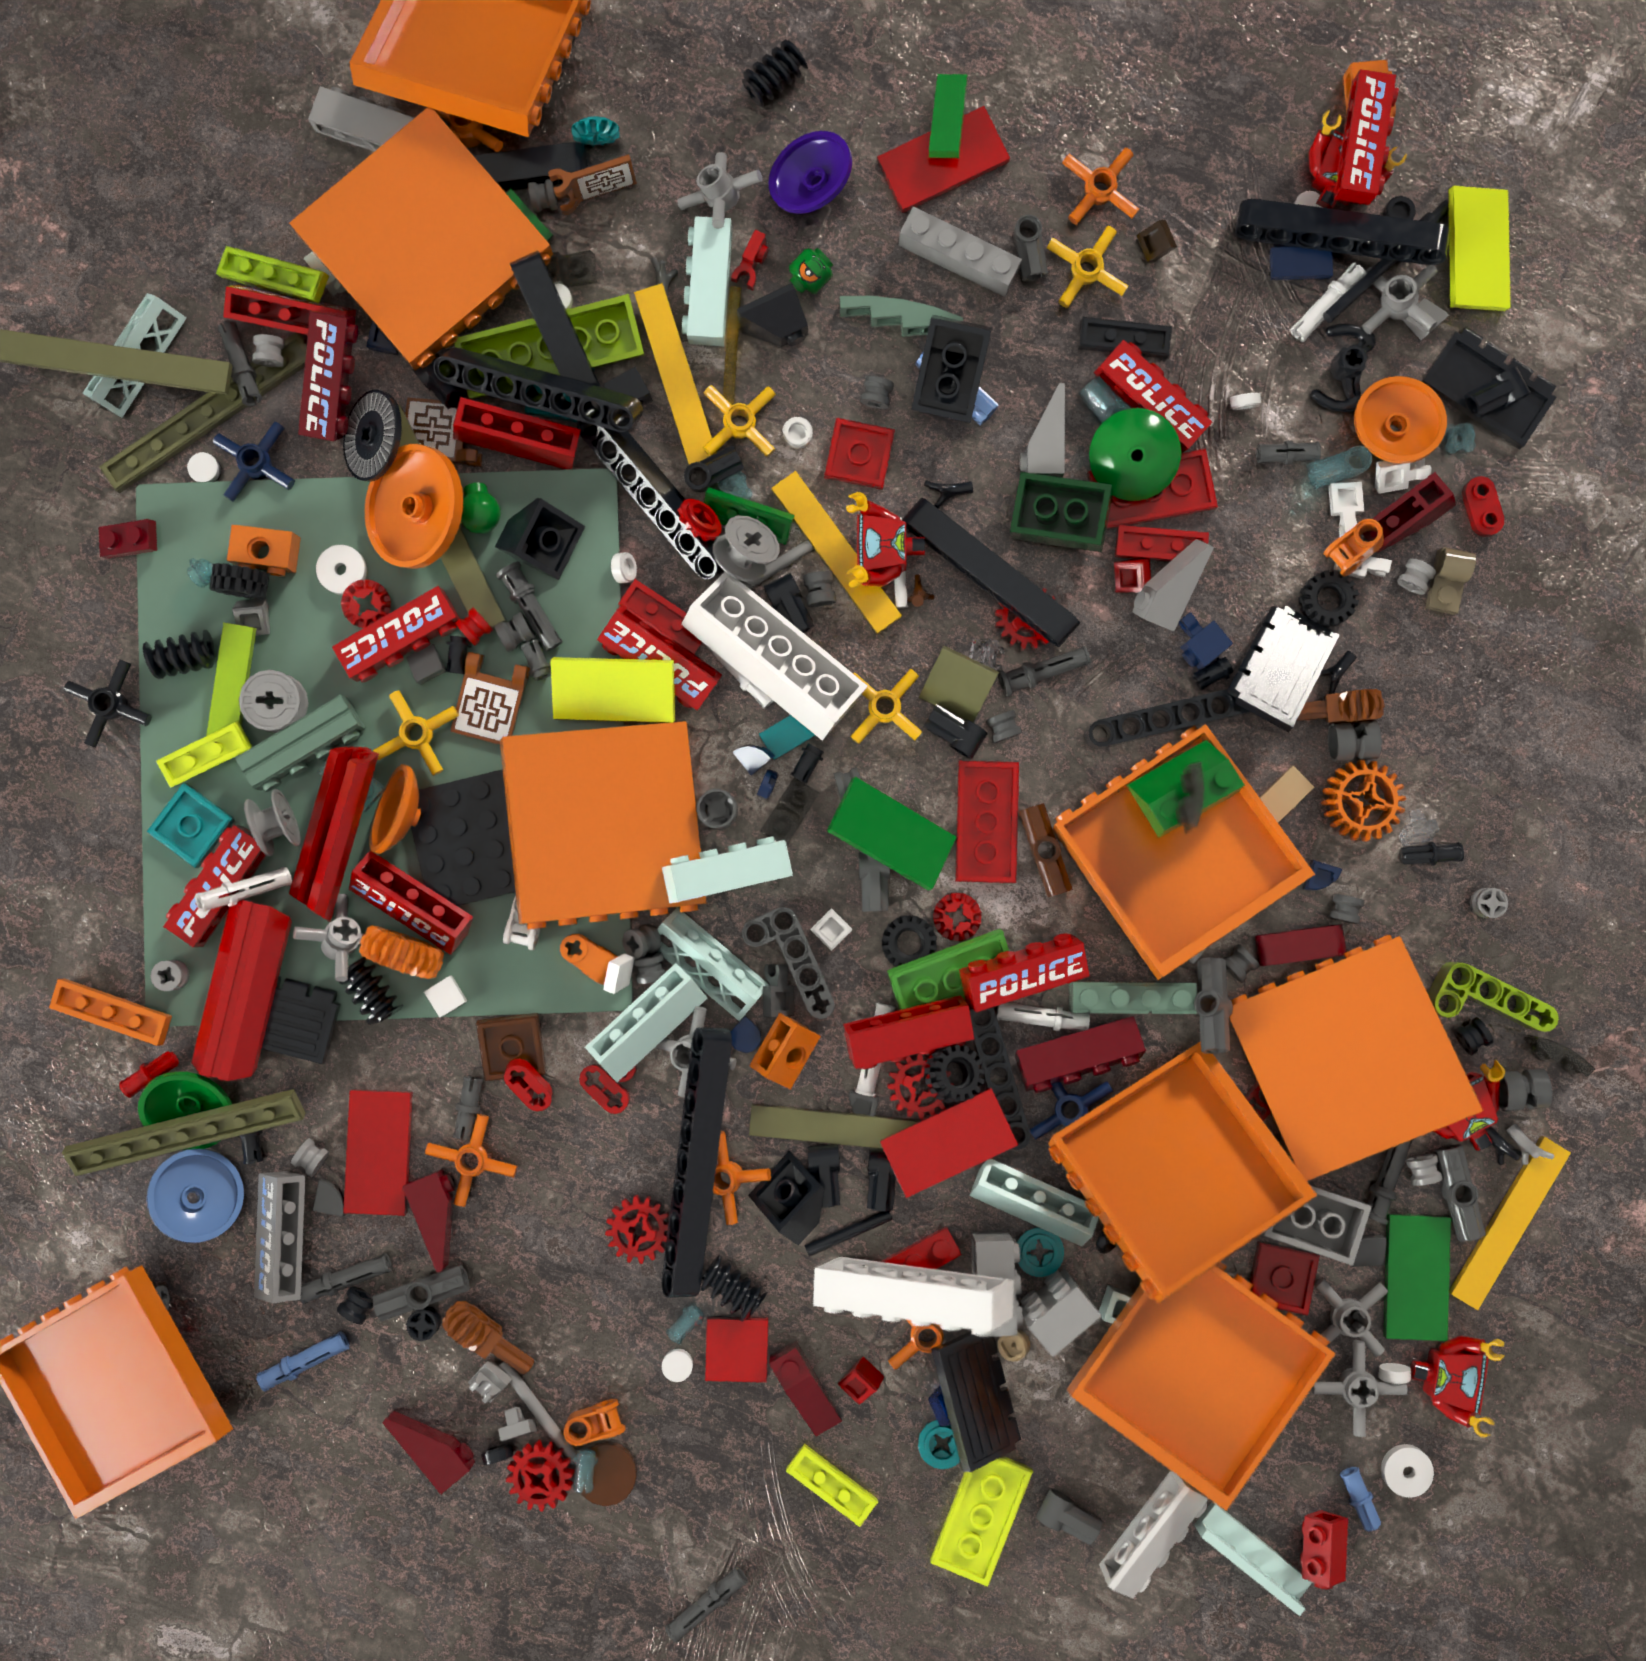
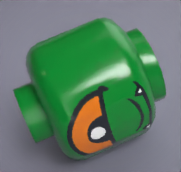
[789,248,834,294]

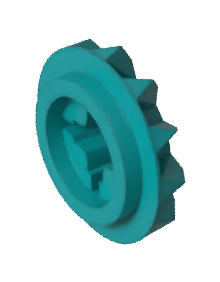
[571,116,620,146]
[1017,1227,1064,1277]
[918,1418,960,1469]

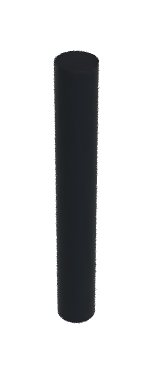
[805,1211,893,1257]

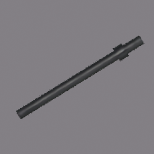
[1323,200,1449,323]

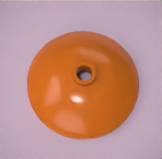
[1354,376,1447,464]
[369,764,421,854]

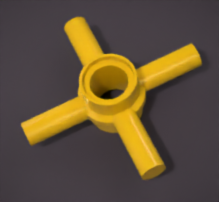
[1047,226,1128,308]
[703,385,776,457]
[850,668,922,744]
[373,690,459,776]

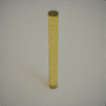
[723,286,741,405]

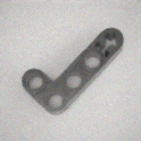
[742,907,834,1019]

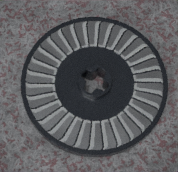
[343,389,402,482]

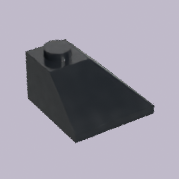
[736,283,808,347]
[495,498,585,580]
[748,1151,824,1246]

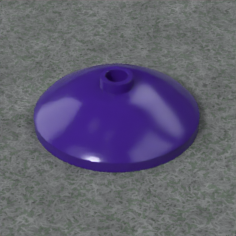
[768,131,852,214]

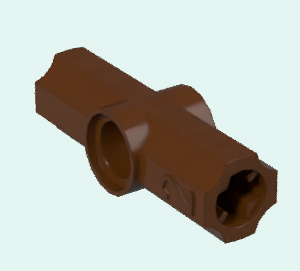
[1018,803,1073,898]

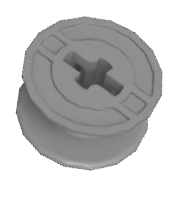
[712,515,780,582]
[239,670,309,733]
[244,789,301,856]

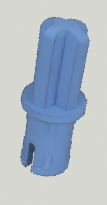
[1340,1467,1381,1531]

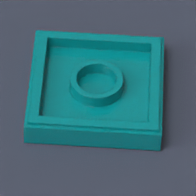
[146,783,235,868]

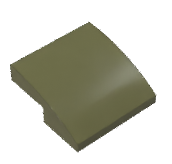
[919,646,999,723]

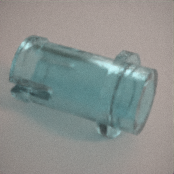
[666,1304,705,1345]
[573,1449,598,1493]

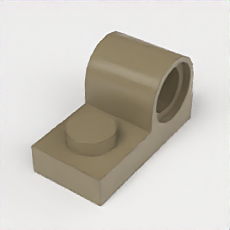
[1425,547,1476,615]

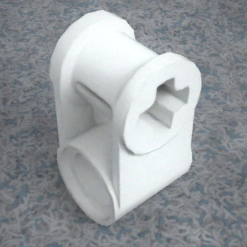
[503,896,540,951]

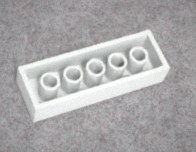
[681,572,867,741]
[813,1257,1014,1335]

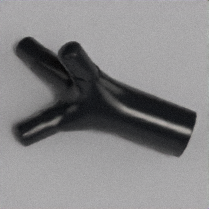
[924,480,973,508]
[1319,651,1357,694]
[1485,1126,1522,1165]

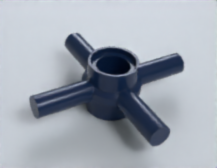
[213,421,295,502]
[1029,1081,1113,1140]

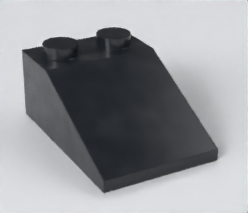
[911,315,992,423]

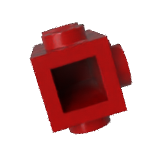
[1300,1510,1348,1589]

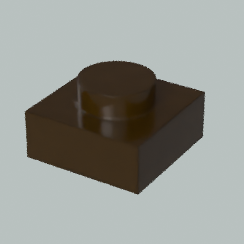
[1136,220,1177,263]

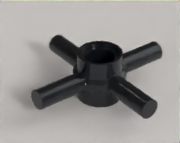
[64,659,152,748]

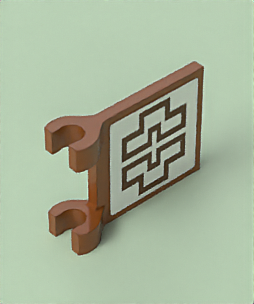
[548,154,637,215]
[405,397,483,467]
[450,652,530,745]

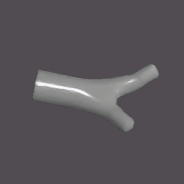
[1506,1124,1554,1165]

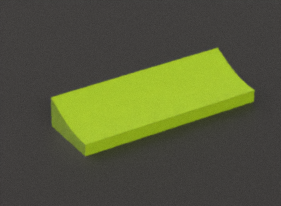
[454,294,645,399]

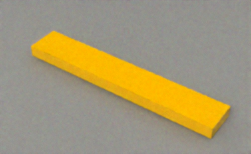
[634,283,717,465]
[771,471,902,635]
[1449,1136,1571,1310]

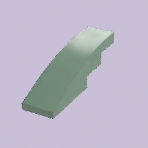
[839,296,963,337]

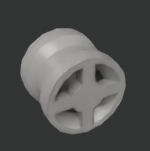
[252,334,285,367]
[1397,558,1436,595]
[1470,888,1508,918]
[150,960,190,991]
[290,1138,330,1177]
[1406,1154,1443,1186]

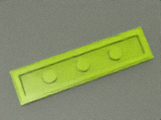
[216,246,329,304]
[206,622,257,736]

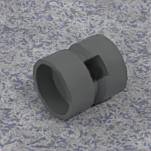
[1328,720,1382,762]
[697,789,738,830]
[1499,1068,1553,1112]

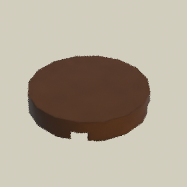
[575,1441,637,1506]

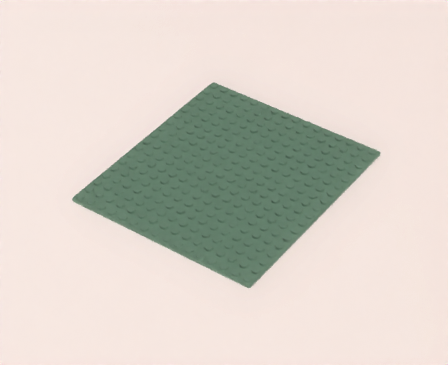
[136,468,633,1027]

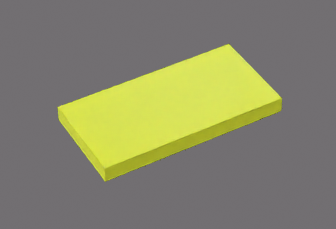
[1448,186,1510,311]
[550,657,675,723]
[930,1456,1033,1587]

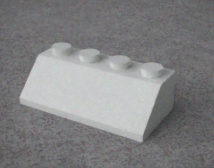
[1099,1471,1209,1598]

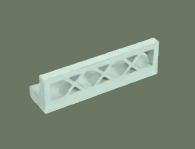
[83,293,186,418]
[657,907,770,1021]
[1194,1501,1312,1616]

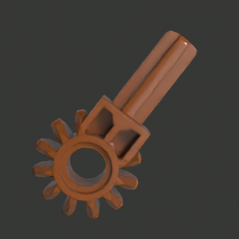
[1297,689,1385,724]
[442,1301,534,1374]

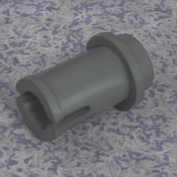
[521,639,551,681]

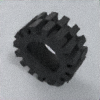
[209,563,269,600]
[1299,570,1359,628]
[882,916,937,967]
[924,1045,985,1103]

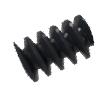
[742,39,808,108]
[142,630,215,679]
[338,957,403,1025]
[700,1254,768,1322]

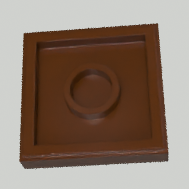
[476,1013,547,1081]

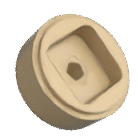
[998,1329,1030,1362]

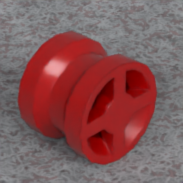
[455,607,493,646]

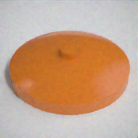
[365,444,463,569]

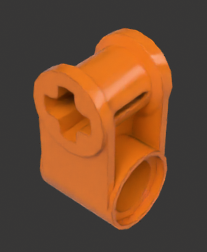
[1324,519,1384,577]
[560,934,618,985]
[564,1399,626,1446]

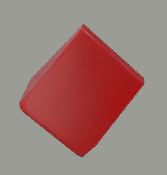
[1114,558,1151,593]
[837,1357,884,1405]

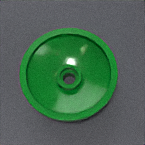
[1089,408,1181,501]
[138,1071,232,1150]

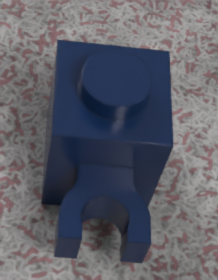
[1178,612,1233,670]

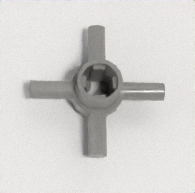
[677,152,762,229]
[1362,265,1438,334]
[293,894,365,982]
[655,1006,737,1098]
[1314,1278,1388,1357]
[1311,1340,1407,1437]

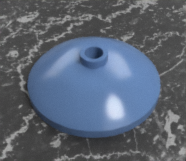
[147,1149,244,1243]

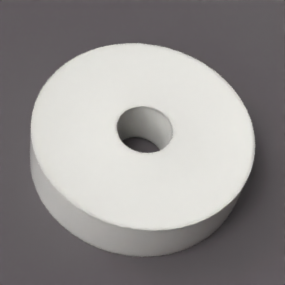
[316,545,367,595]
[1381,1444,1434,1498]

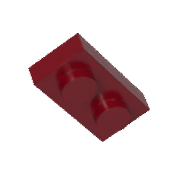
[98,519,157,559]

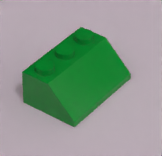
[1127,740,1245,838]

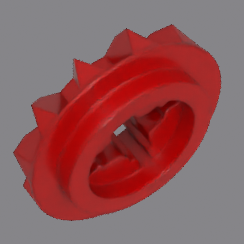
[677,499,722,542]
[341,579,391,628]
[933,893,982,941]

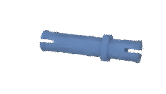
[256,1331,350,1392]

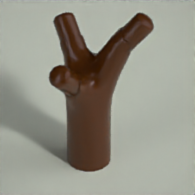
[907,574,935,607]

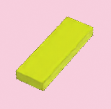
[156,721,252,788]
[786,1443,878,1527]

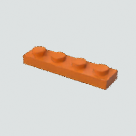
[49,978,172,1046]

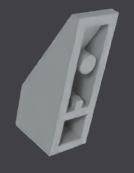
[1020,383,1065,478]
[1132,539,1214,631]

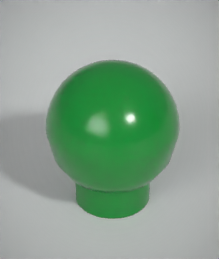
[461,482,501,534]

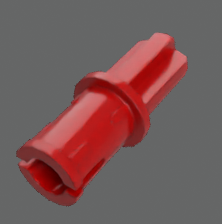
[119,1051,179,1098]

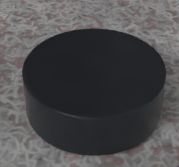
[1383,196,1416,219]
[481,1443,514,1465]

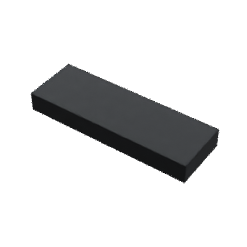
[1078,317,1172,359]

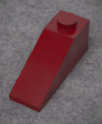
[1362,472,1456,553]
[402,1168,455,1273]
[769,1340,842,1437]
[382,1410,475,1495]

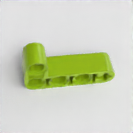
[1428,962,1559,1032]

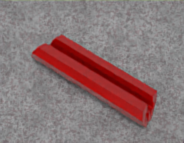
[289,747,379,922]
[191,900,292,1081]

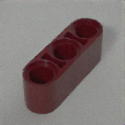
[1255,924,1347,966]

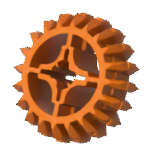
[1321,760,1406,842]
[359,926,444,979]

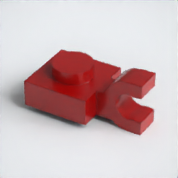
[731,230,769,291]

